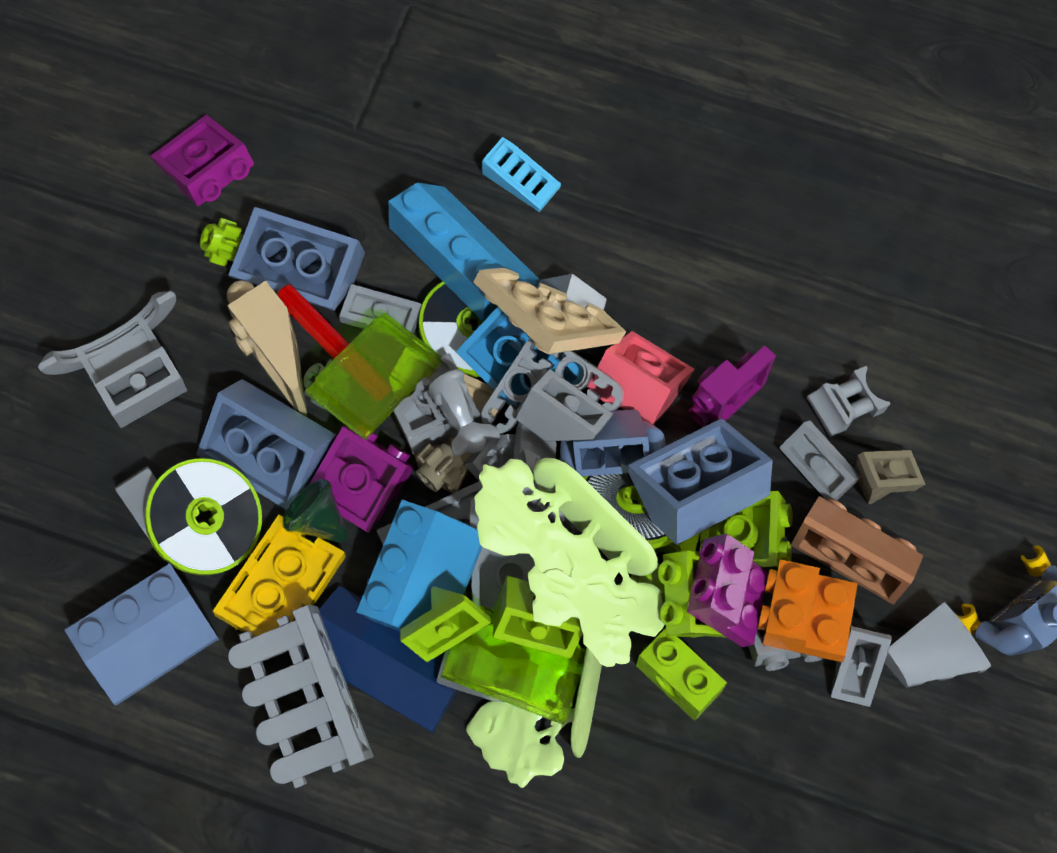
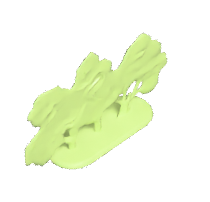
[474,458,665,667]
[466,624,602,788]

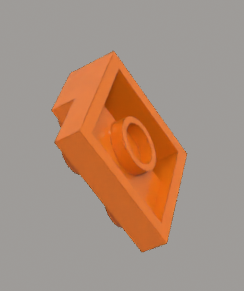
[758,559,858,662]

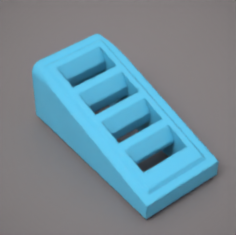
[482,137,561,212]

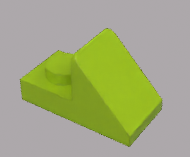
[400,587,491,662]

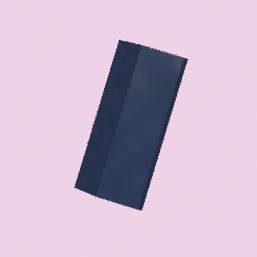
[300,585,459,733]

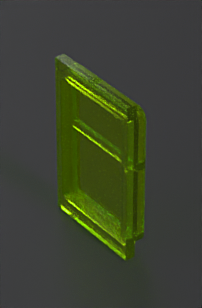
[306,312,442,440]
[440,606,586,725]

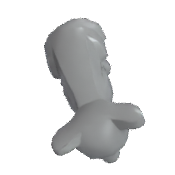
[428,370,500,457]

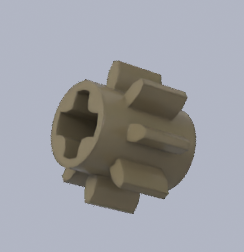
[416,444,464,492]

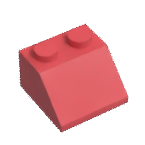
[587,331,694,425]

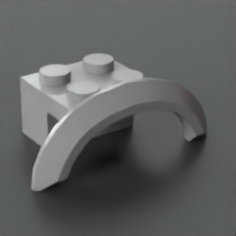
[38,291,187,428]

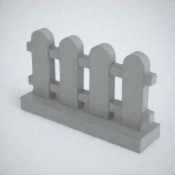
[228,605,374,788]

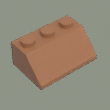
[791,496,924,605]

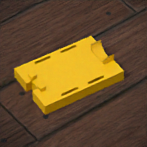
[213,515,345,638]

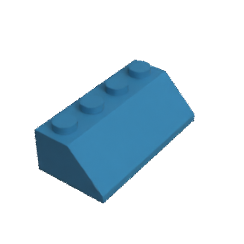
[388,183,539,322]

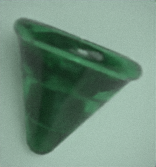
[282,479,348,543]

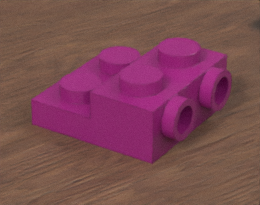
[151,114,254,207]
[688,345,776,427]
[304,424,415,533]
[687,534,769,647]

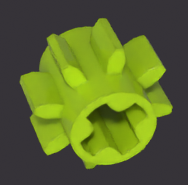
[200,218,243,267]

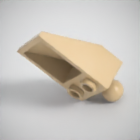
[227,280,308,417]

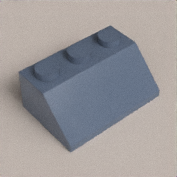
[229,207,365,311]
[196,379,337,512]
[628,418,773,545]
[65,564,219,706]

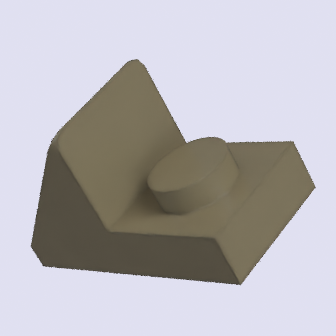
[855,450,926,504]

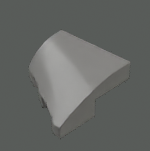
[393,353,483,455]
[884,602,991,688]

